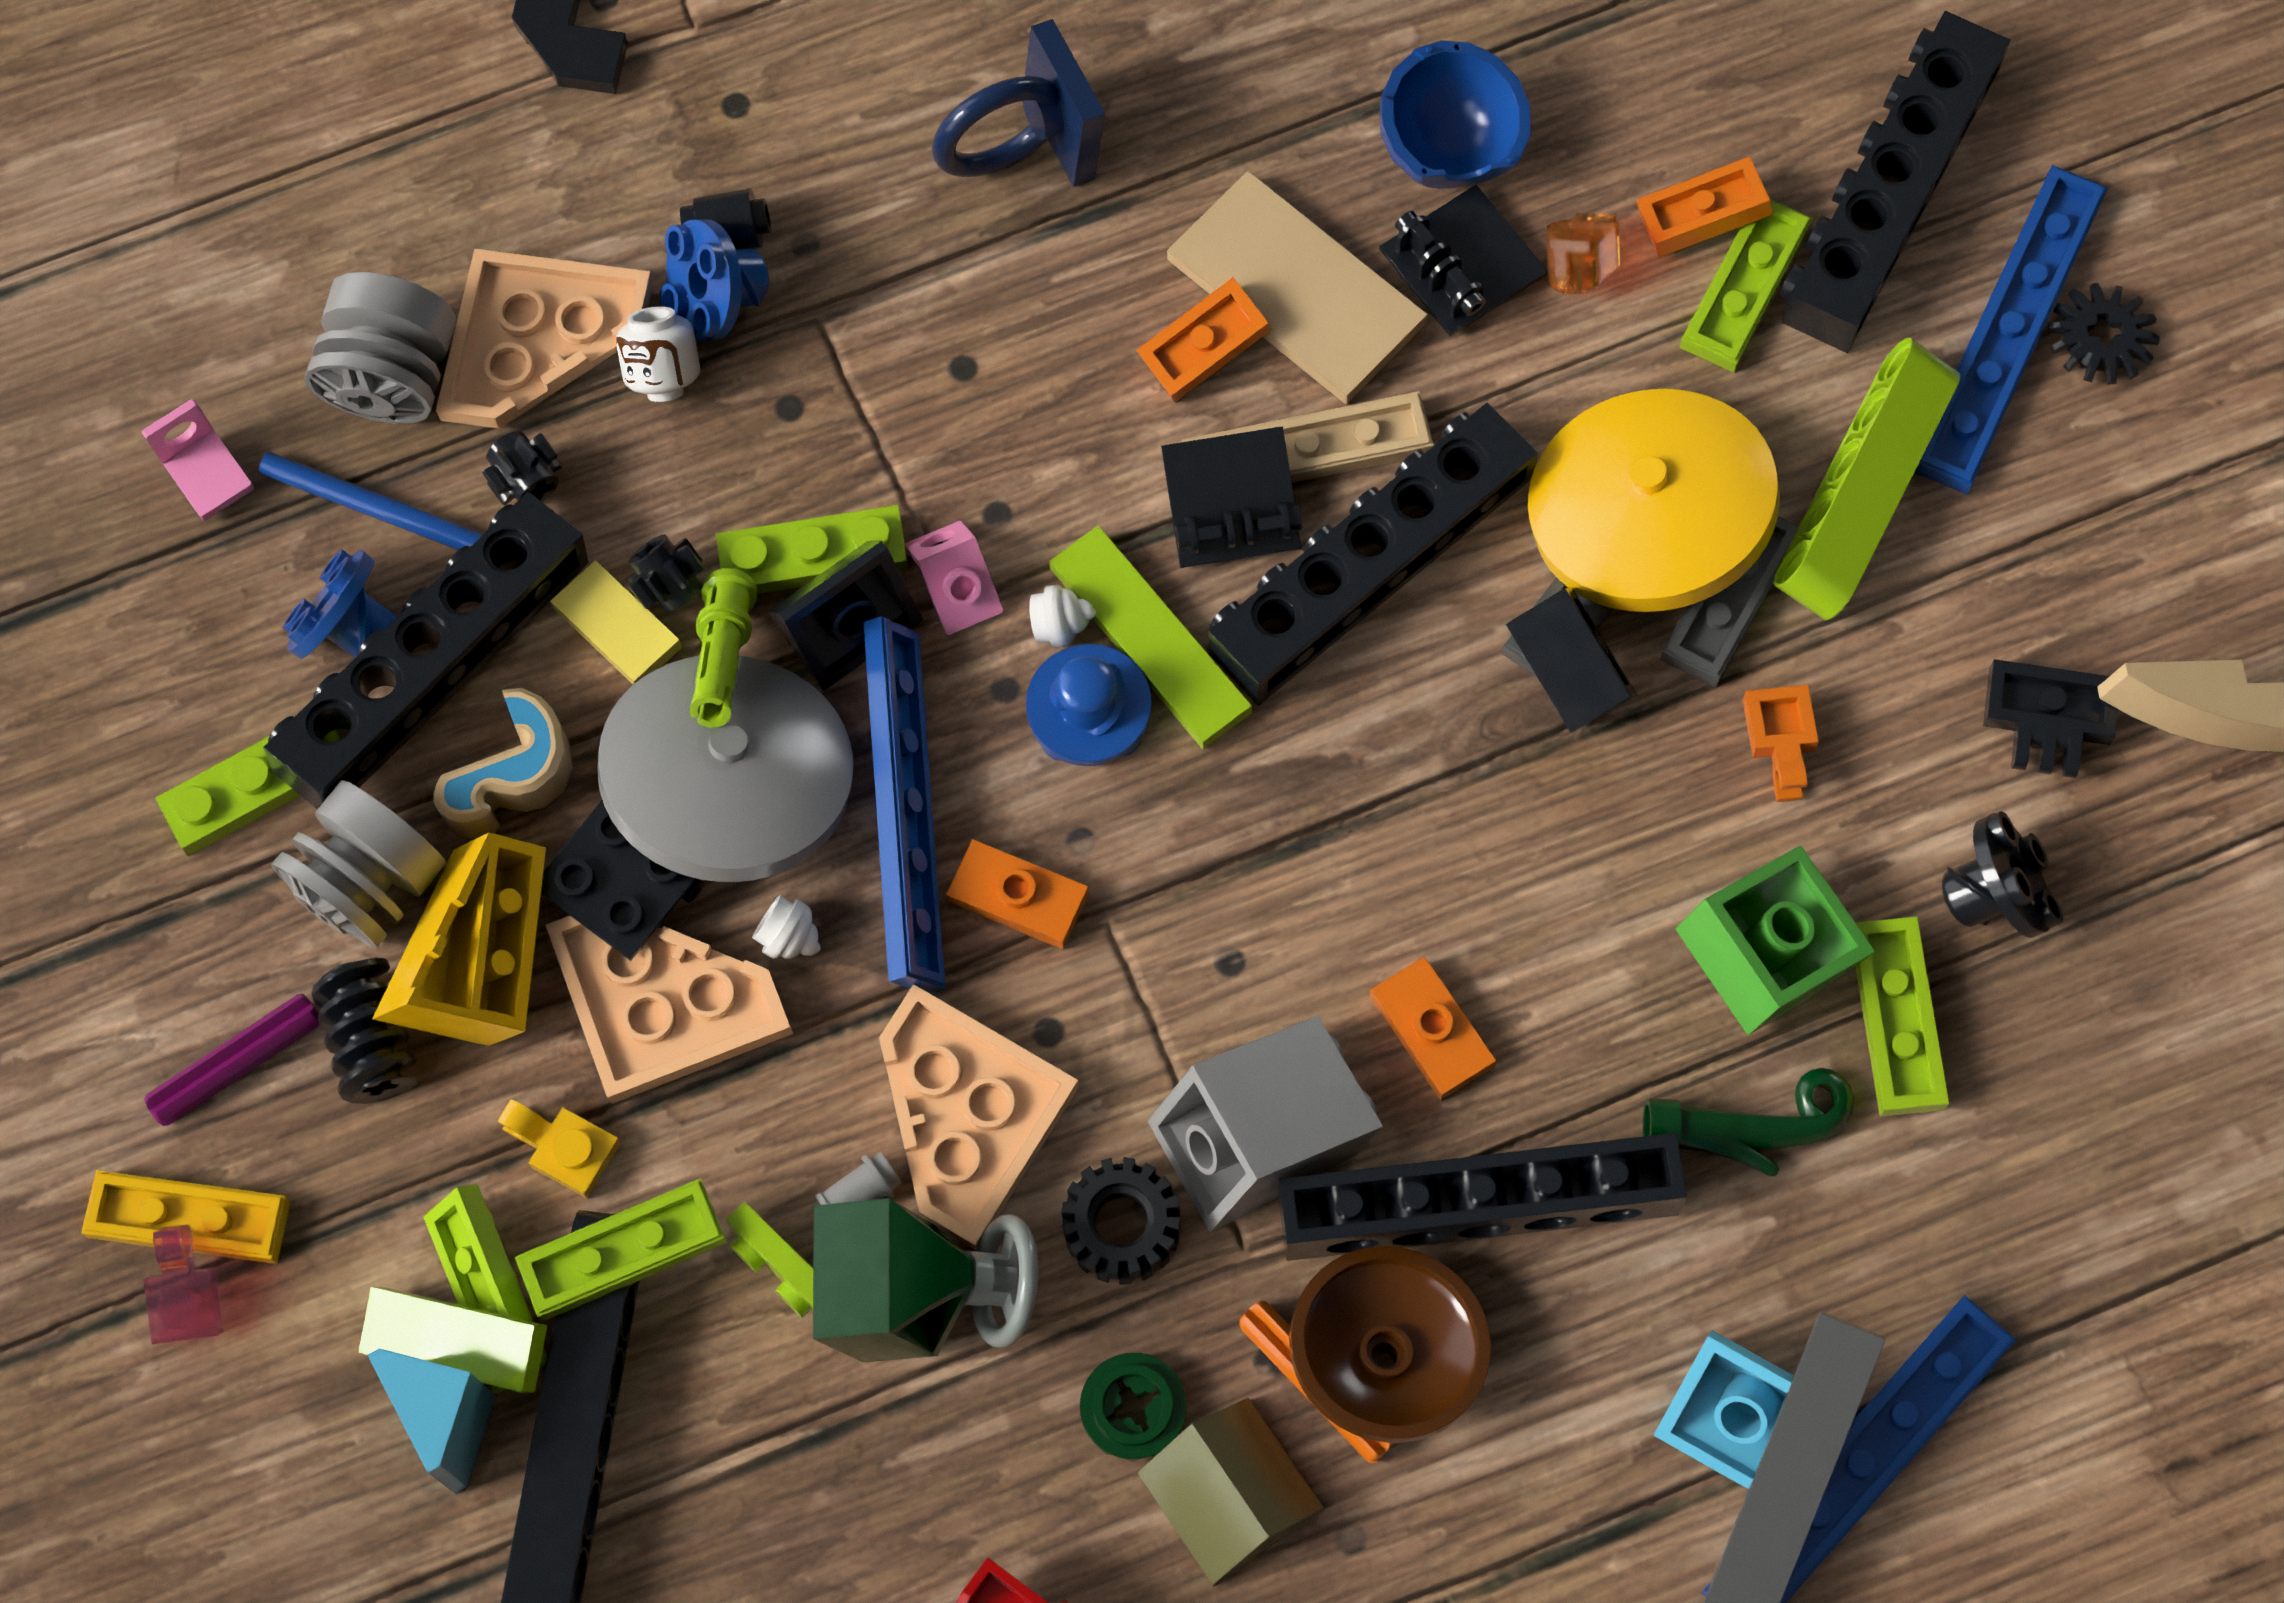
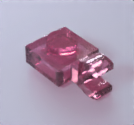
[143,1224,223,1344]

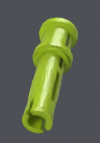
[690,568,758,728]

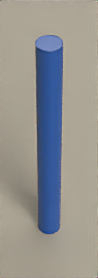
[259,452,483,550]

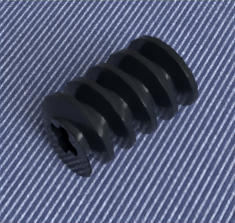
[311,958,419,1104]

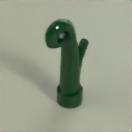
[1642,1068,1854,1177]

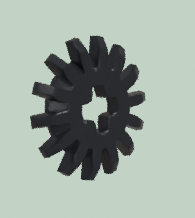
[2048,283,2160,385]

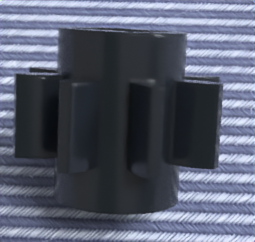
[482,431,563,506]
[627,534,705,612]

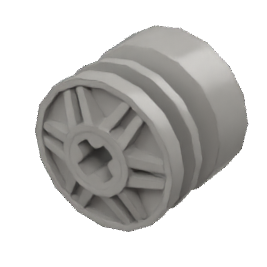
[304,272,456,424]
[271,780,447,949]

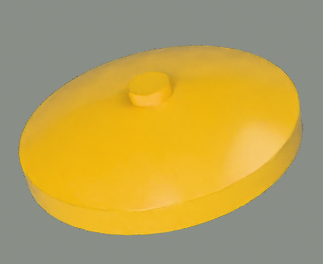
[1528,389,1780,612]

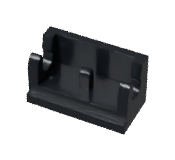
[1506,588,1637,733]

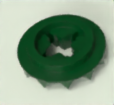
[1080,1353,1187,1462]

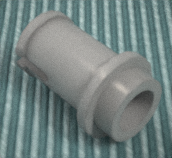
[815,1152,903,1205]

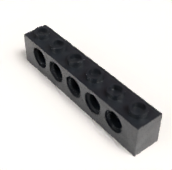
[1780,10,2011,354]
[1208,402,1538,706]
[263,491,589,809]
[1278,1133,1687,1261]

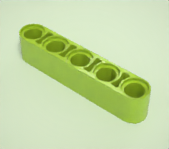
[1773,337,1960,620]

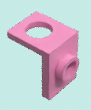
[142,399,254,521]
[905,521,1003,635]

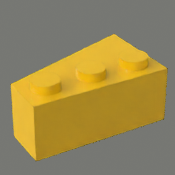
[372,832,546,1046]

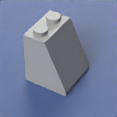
[1147,1016,1383,1233]

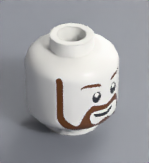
[616,307,700,402]

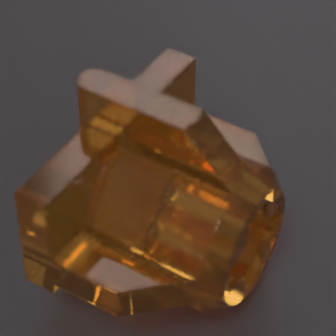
[1546,213,1621,294]

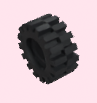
[1061,1157,1181,1285]

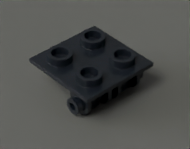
[1379,184,1548,337]
[1161,426,1302,568]
[541,800,704,961]

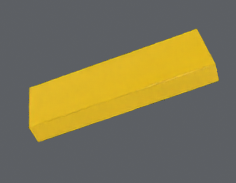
[81,1170,291,1264]

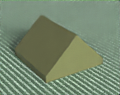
[1138,1398,1324,1586]

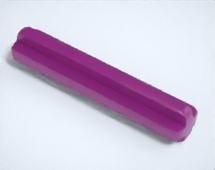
[144,994,320,1126]

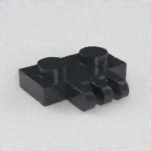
[1983,659,2118,778]

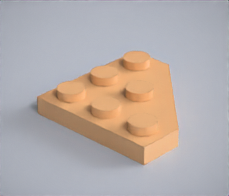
[436,249,654,429]
[545,916,793,1104]
[879,984,1079,1250]

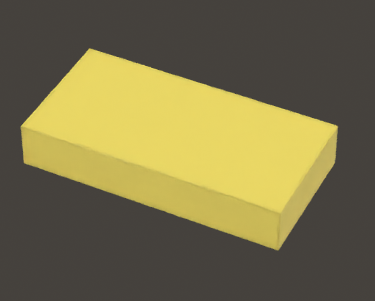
[550,560,682,685]

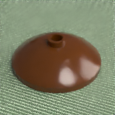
[1289,1246,1491,1443]

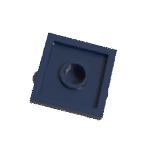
[932,19,1105,187]

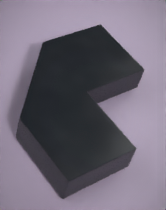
[512,0,628,94]

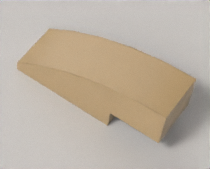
[2097,659,2284,752]

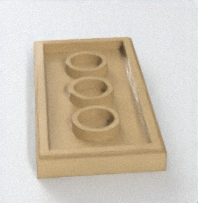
[1167,171,1427,405]

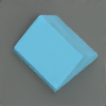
[1653,1330,1794,1489]
[367,1348,496,1494]

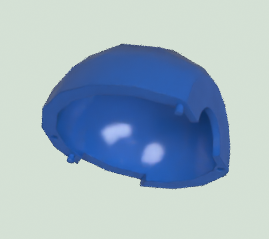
[1380,40,1531,189]

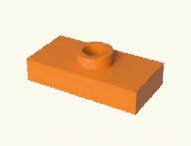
[1636,156,1773,258]
[1136,277,1272,402]
[946,839,1089,950]
[1370,956,1496,1101]

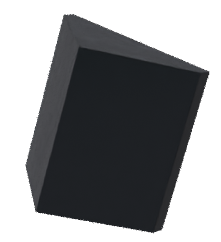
[767,541,924,691]

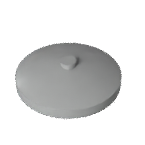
[598,656,853,882]

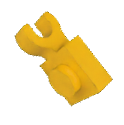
[497,1099,621,1199]

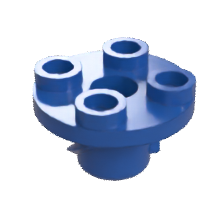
[659,219,769,342]
[282,549,397,659]
[1026,644,1152,766]

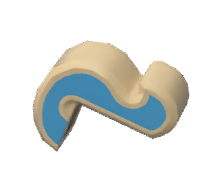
[433,688,573,839]

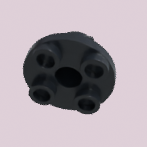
[1942,811,2063,938]

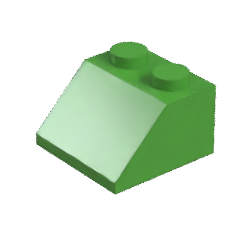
[1675,845,1875,1035]

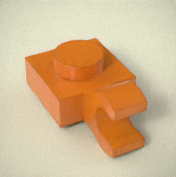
[1742,684,1819,802]

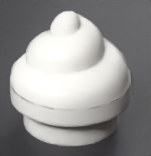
[1030,585,1096,648]
[752,895,821,959]

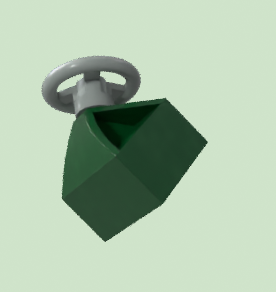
[813,1198,1039,1362]

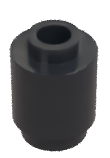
[680,188,772,249]

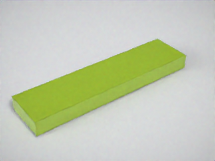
[1049,526,1252,750]

